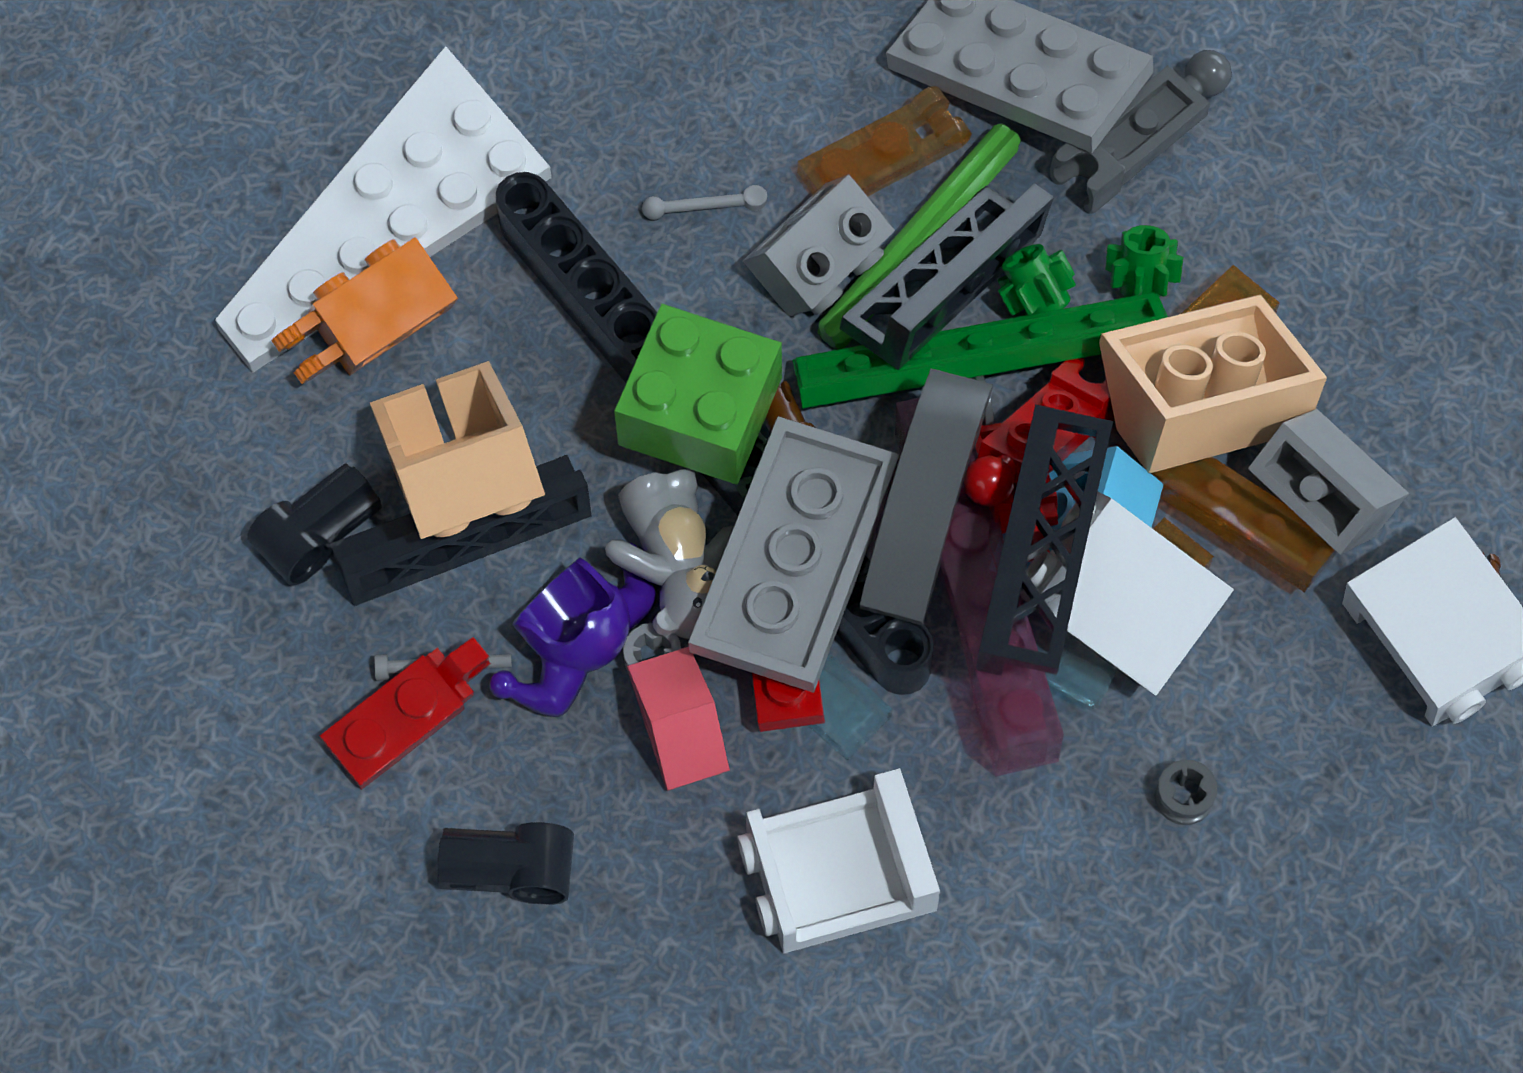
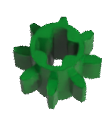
[1105,225,1184,297]
[998,244,1076,315]

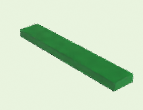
[793,292,1168,408]

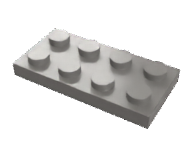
[886,0,1154,153]
[688,416,900,693]

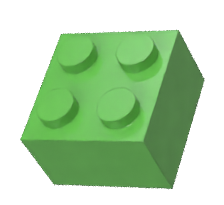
[614,303,782,485]

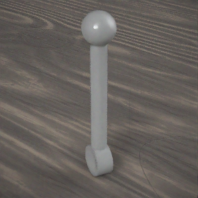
[642,185,767,220]

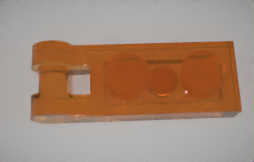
[797,86,972,197]

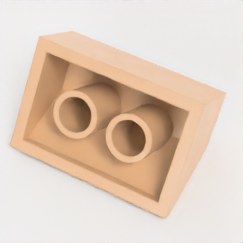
[1099,295,1327,473]

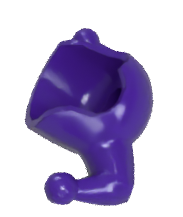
[489,543,656,717]

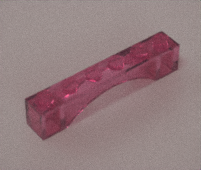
[895,398,1064,777]

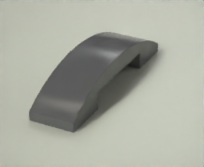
[860,368,993,626]

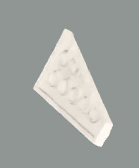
[215,46,551,373]

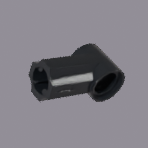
[247,463,382,585]
[438,822,574,905]

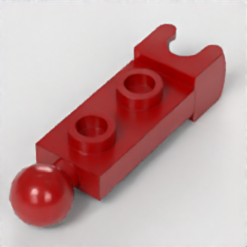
[964,358,1115,507]

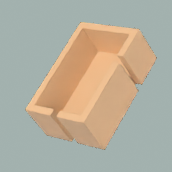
[370,361,545,539]

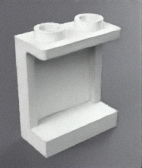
[1020,492,1234,695]
[1342,517,1523,727]
[737,768,940,954]

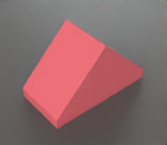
[627,647,730,791]

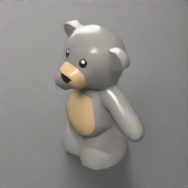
[605,469,734,640]

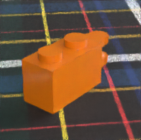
[271,237,458,384]

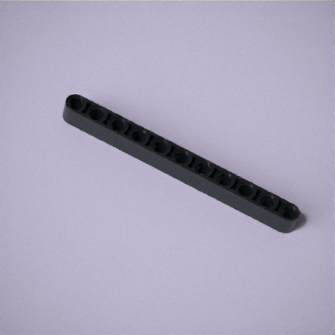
[496,172,934,695]

